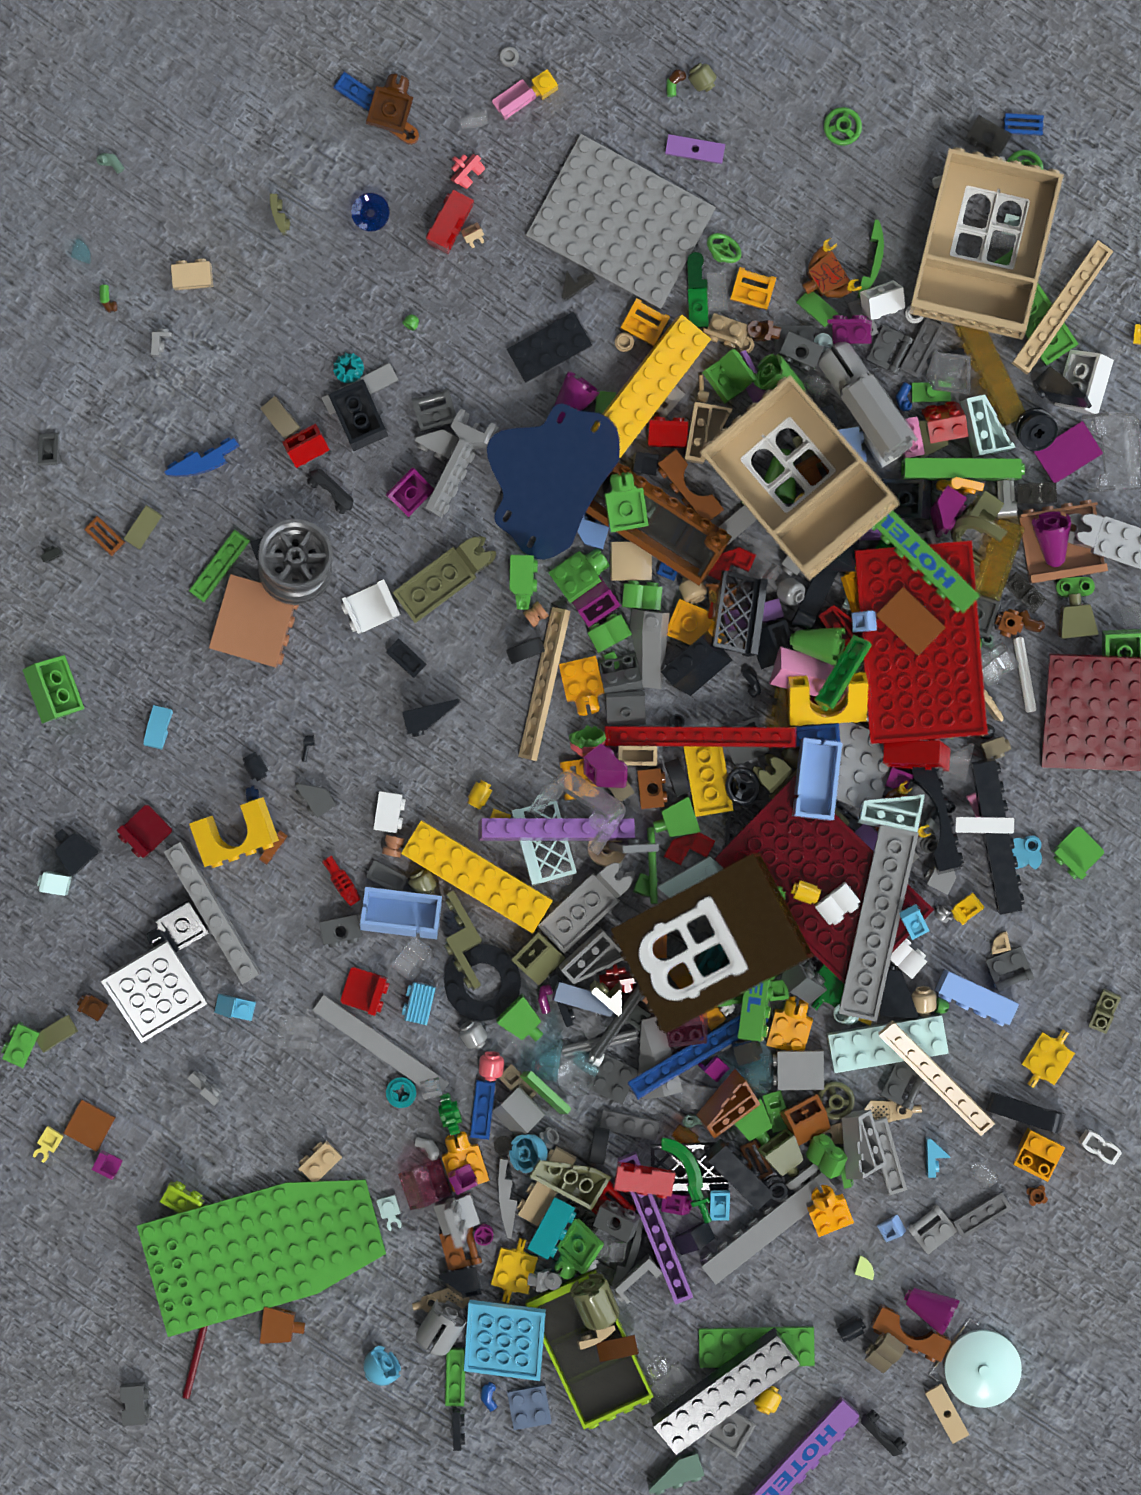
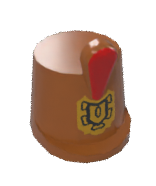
[705,583,737,620]

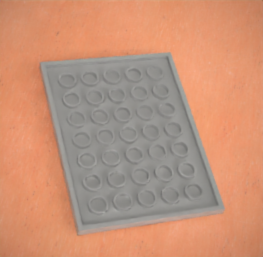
[526,134,716,310]

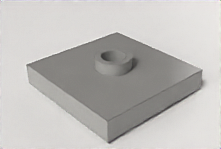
[704,1411,757,1458]

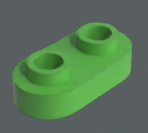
[1055,577,1095,597]

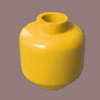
[754,1386,782,1415]

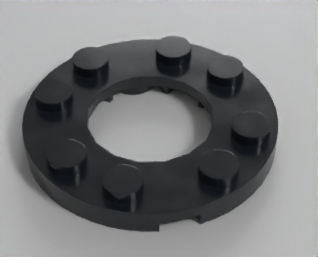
[444,944,521,1021]

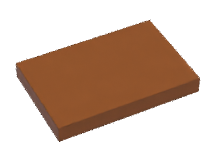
[876,587,945,656]

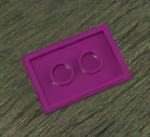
[1033,421,1103,485]

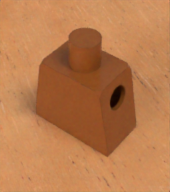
[260,1306,306,1344]

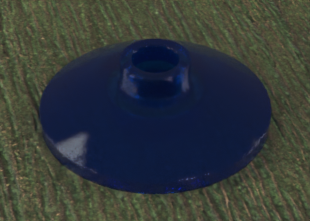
[351,193,390,232]

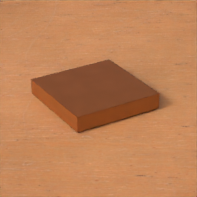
[63,1099,116,1152]

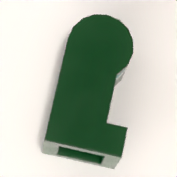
[687,252,708,289]

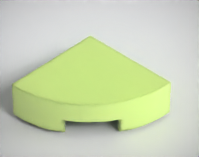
[854,1255,874,1280]

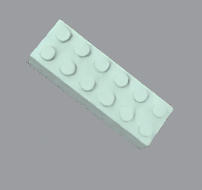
[826,1014,949,1073]

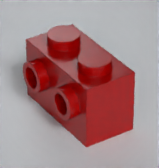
[282,423,330,468]

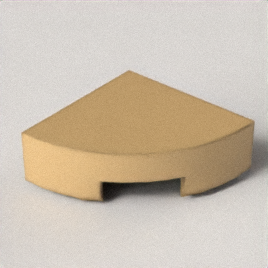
[991,931,1011,954]

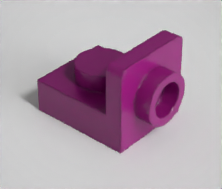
[661,1193,692,1215]

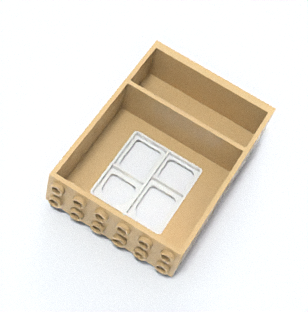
[909,147,1064,340]
[701,376,899,581]

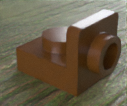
[77,993,109,1021]

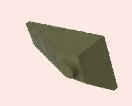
[529,1160,611,1210]

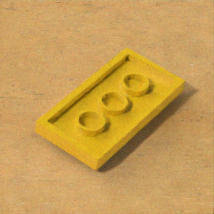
[683,746,734,817]

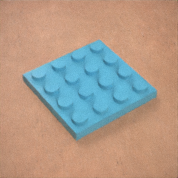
[464,1300,546,1381]

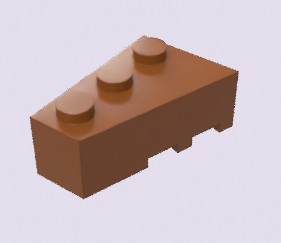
[696,1069,760,1139]

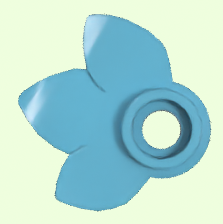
[1012,835,1042,869]

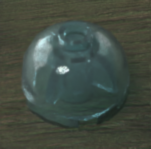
[740,1055,773,1094]

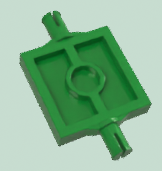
[811,964,845,1011]

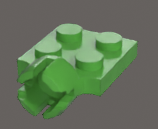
[604,472,649,532]
[548,548,610,603]
[554,1218,604,1279]

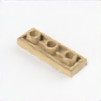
[925,1383,969,1444]

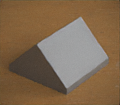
[492,1086,545,1136]

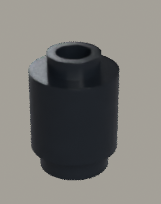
[242,752,269,781]
[836,1316,866,1342]

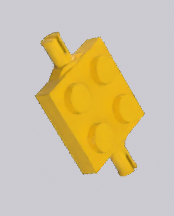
[1022,1029,1075,1088]
[490,1238,538,1303]

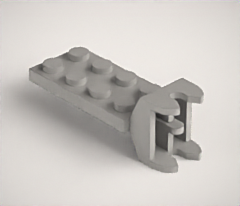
[426,409,499,518]
[1068,514,1141,570]
[538,861,635,953]
[434,1193,480,1248]

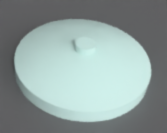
[944,1329,1022,1408]

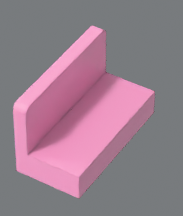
[492,79,536,120]

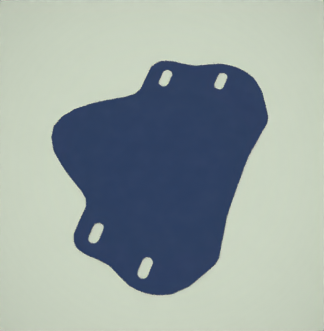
[487,404,620,560]

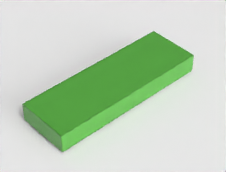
[520,1071,571,1114]
[445,1347,465,1406]

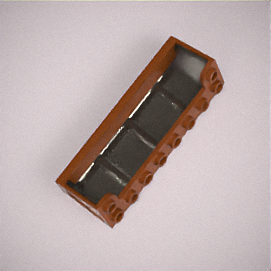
[586,463,732,586]

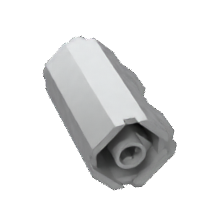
[841,373,918,462]

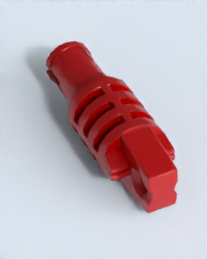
[322,855,361,906]

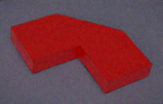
[708,547,756,581]
[664,832,715,866]

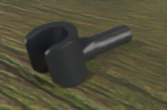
[302,735,315,762]

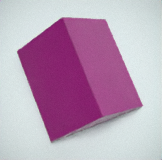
[386,467,435,517]

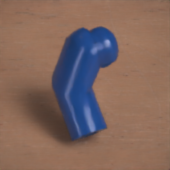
[896,382,912,411]
[480,1382,498,1412]

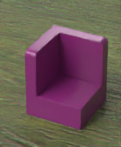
[885,767,913,789]
[697,1055,730,1082]
[92,1150,123,1180]
[448,1164,478,1195]

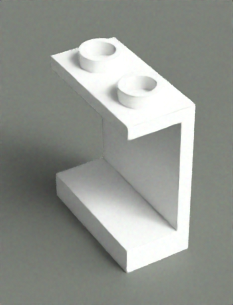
[341,579,401,634]

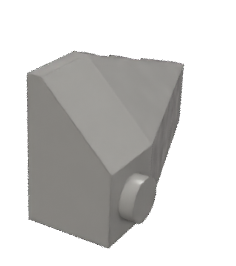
[637,1016,683,1099]

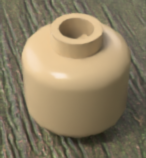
[679,577,707,604]
[911,986,937,1016]

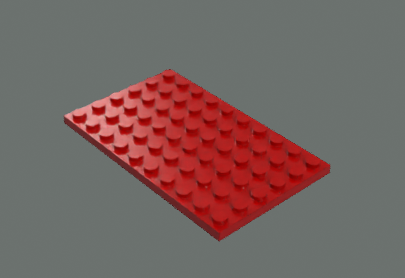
[855,540,988,744]

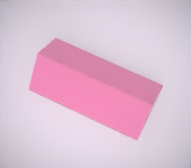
[769,647,846,702]

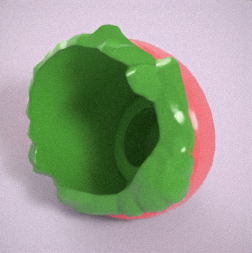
[569,725,606,758]

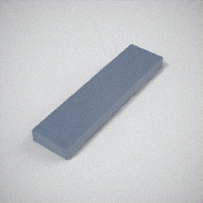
[552,981,625,1018]

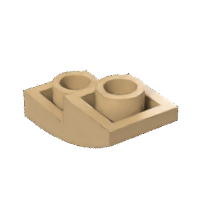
[577,1325,615,1350]

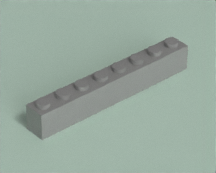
[164,841,261,985]
[701,1171,837,1285]

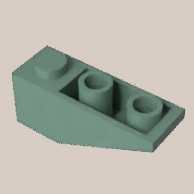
[648,1450,705,1495]

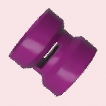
[474,1224,494,1246]

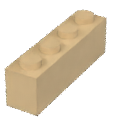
[517,1146,576,1226]

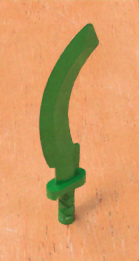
[661,1138,712,1223]

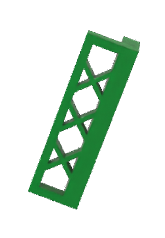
[814,635,872,712]

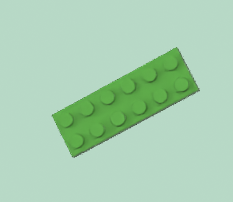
[993,250,1078,366]
[699,1326,815,1368]

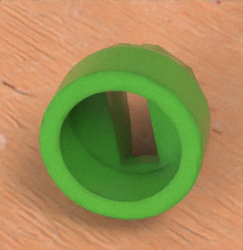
[402,314,419,331]
[934,998,949,1014]

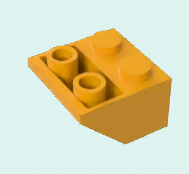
[1013,1128,1065,1182]

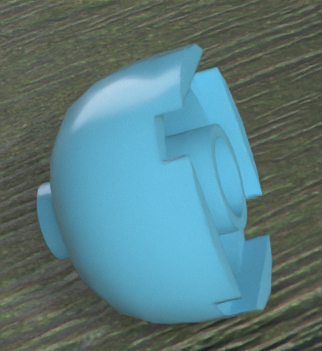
[509,1134,548,1173]
[363,1346,401,1386]

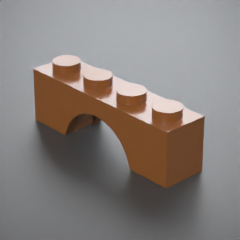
[657,450,724,521]
[871,1304,951,1362]

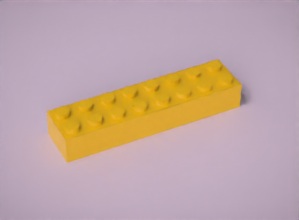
[591,315,711,458]
[401,820,553,933]

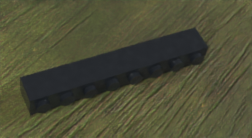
[970,758,1025,915]

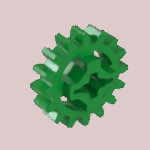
[438,1093,462,1136]

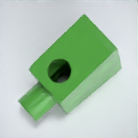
[653,797,701,837]
[496,994,543,1042]
[735,1097,772,1146]

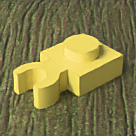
[33,1126,64,1163]

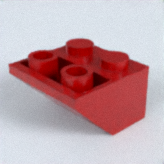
[648,417,688,448]

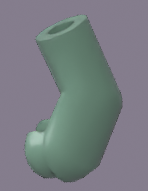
[96,153,125,174]
[682,1114,702,1128]

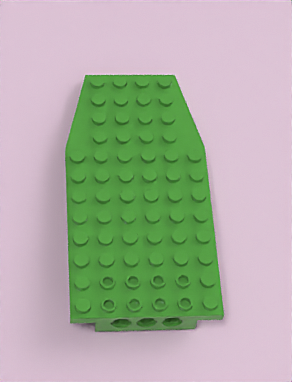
[137,1179,386,1337]

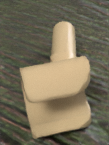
[697,375,709,403]

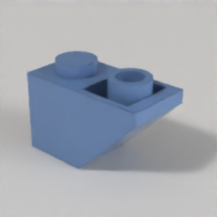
[577,516,609,550]

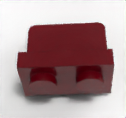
[116,805,172,858]

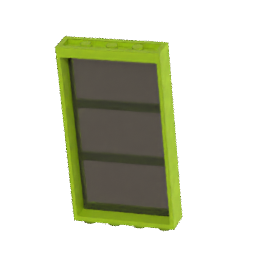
[525,1269,654,1430]

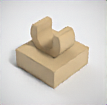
[460,222,484,248]

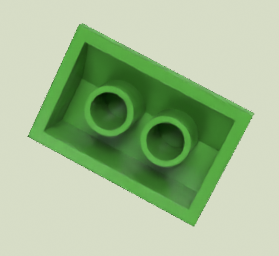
[22,655,84,724]

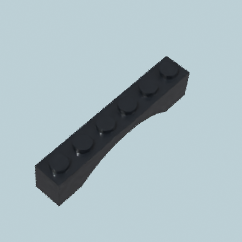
[910,767,964,875]

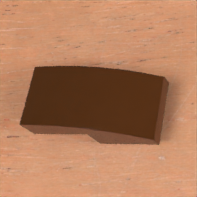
[596,1335,639,1362]

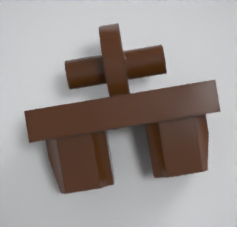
[746,320,781,342]

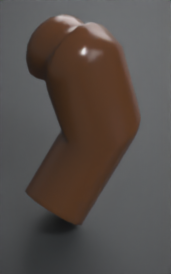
[1019,610,1045,633]

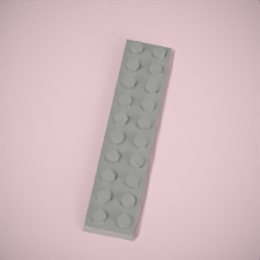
[838,825,919,1022]

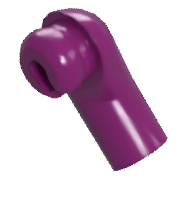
[538,984,553,1014]

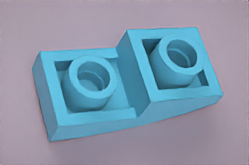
[143,705,173,750]

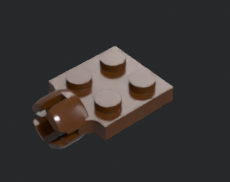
[366,74,414,135]

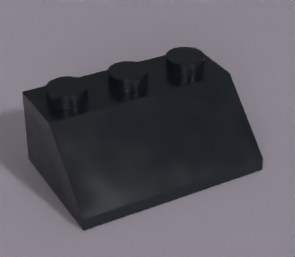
[661,631,732,696]

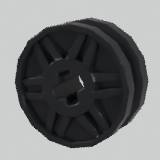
[1014,408,1058,451]

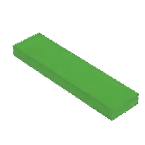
[189,529,250,603]

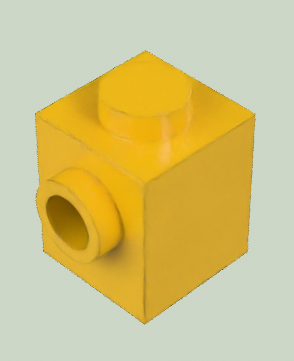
[531,69,558,100]

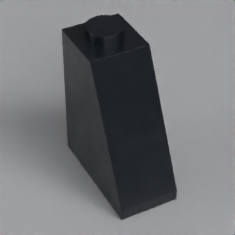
[878,965,918,1018]

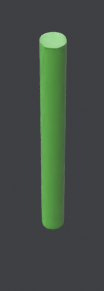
[647,827,658,904]

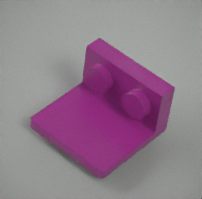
[827,315,872,344]

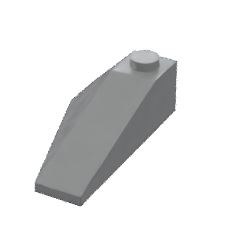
[630,608,670,689]

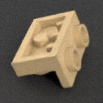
[703,313,747,349]
[298,1140,343,1181]

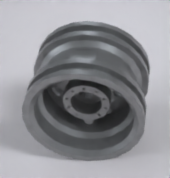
[258,519,333,605]

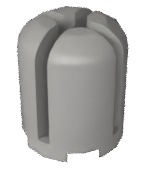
[818,342,871,398]
[416,1299,468,1356]

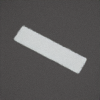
[956,817,1014,833]

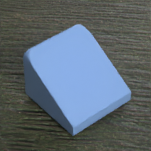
[852,611,877,632]
[877,1215,906,1242]

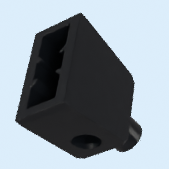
[54,829,101,876]

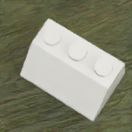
[1054,350,1114,416]

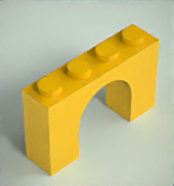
[787,672,868,726]
[189,797,279,868]

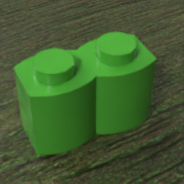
[622,580,662,611]
[587,613,632,653]
[806,1134,847,1179]

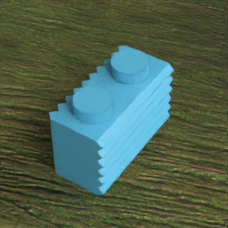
[402,981,436,1025]

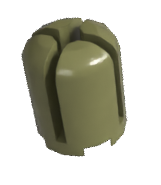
[570,1273,620,1330]

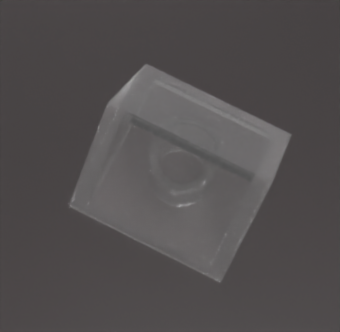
[926,352,971,394]

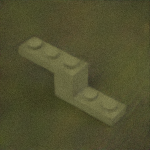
[444,890,482,991]

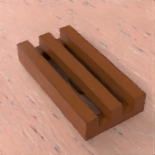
[84,516,126,556]

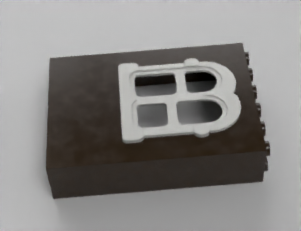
[611,853,814,1034]

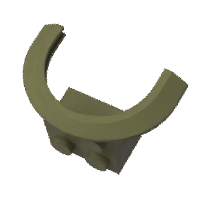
[951,491,1007,566]

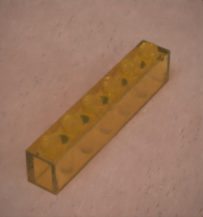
[954,324,1025,427]

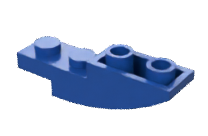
[164,437,240,477]

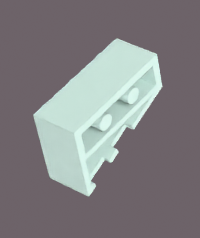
[960,395,1016,458]
[858,794,925,832]
[657,856,724,898]

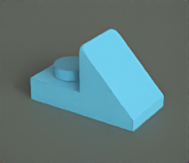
[899,905,929,940]
[214,994,256,1021]
[925,1137,951,1178]
[710,1190,730,1221]

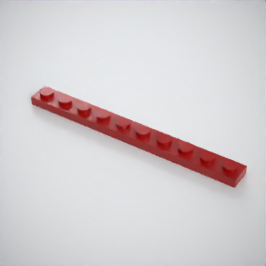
[605,726,796,747]

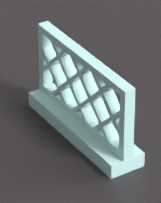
[511,799,577,886]

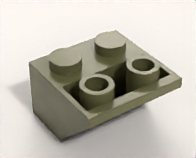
[511,931,566,985]

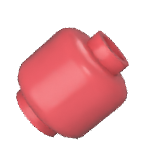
[479,1051,504,1081]

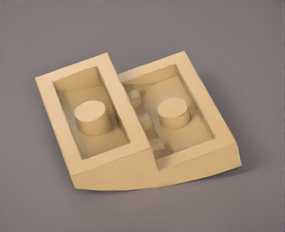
[610,542,652,581]

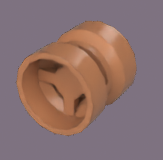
[522,601,549,627]
[382,835,405,858]

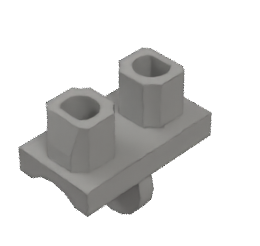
[527,1268,562,1292]

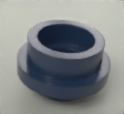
[246,785,259,802]

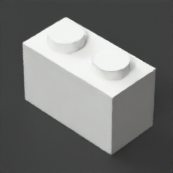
[860,280,905,320]
[373,791,406,833]

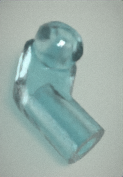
[573,1052,599,1077]

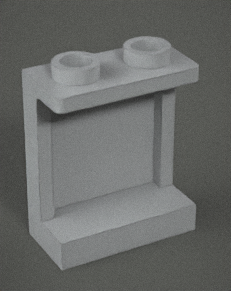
[773,1049,824,1090]
[614,1253,662,1304]

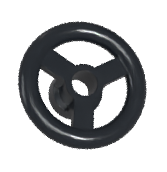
[725,767,760,805]

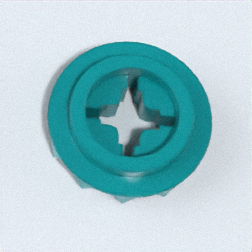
[333,353,364,383]
[386,1077,417,1108]

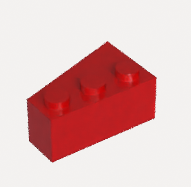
[426,190,474,254]
[883,739,951,772]

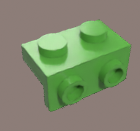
[1,1022,40,1068]

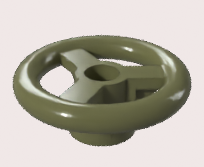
[818,1082,855,1120]

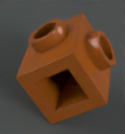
[994,609,1024,638]

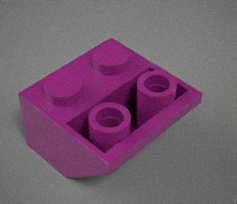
[930,485,967,538]
[571,575,621,628]
[584,743,628,788]

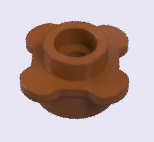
[1027,1185,1048,1206]

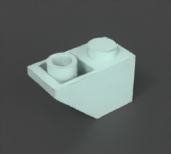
[37,871,72,896]

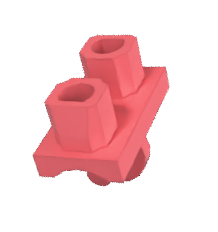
[450,154,485,189]

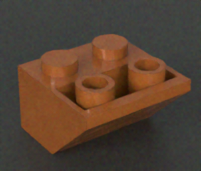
[779,1094,831,1146]

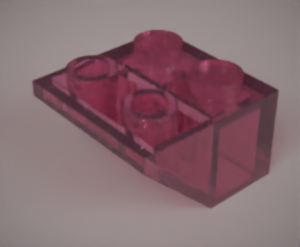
[667,1013,708,1047]
[398,1159,452,1210]

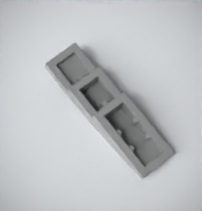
[498,1157,517,1239]

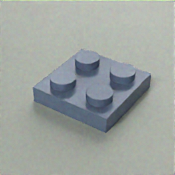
[507,1384,552,1430]

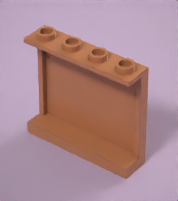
[1018,500,1108,584]
[209,574,299,668]

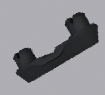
[307,469,354,514]
[861,1409,907,1456]

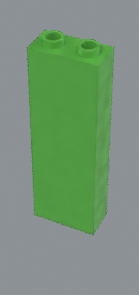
[901,458,1025,481]

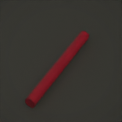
[182,1326,208,1399]

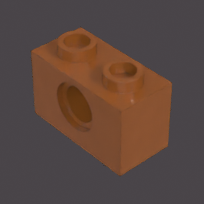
[637,768,667,809]

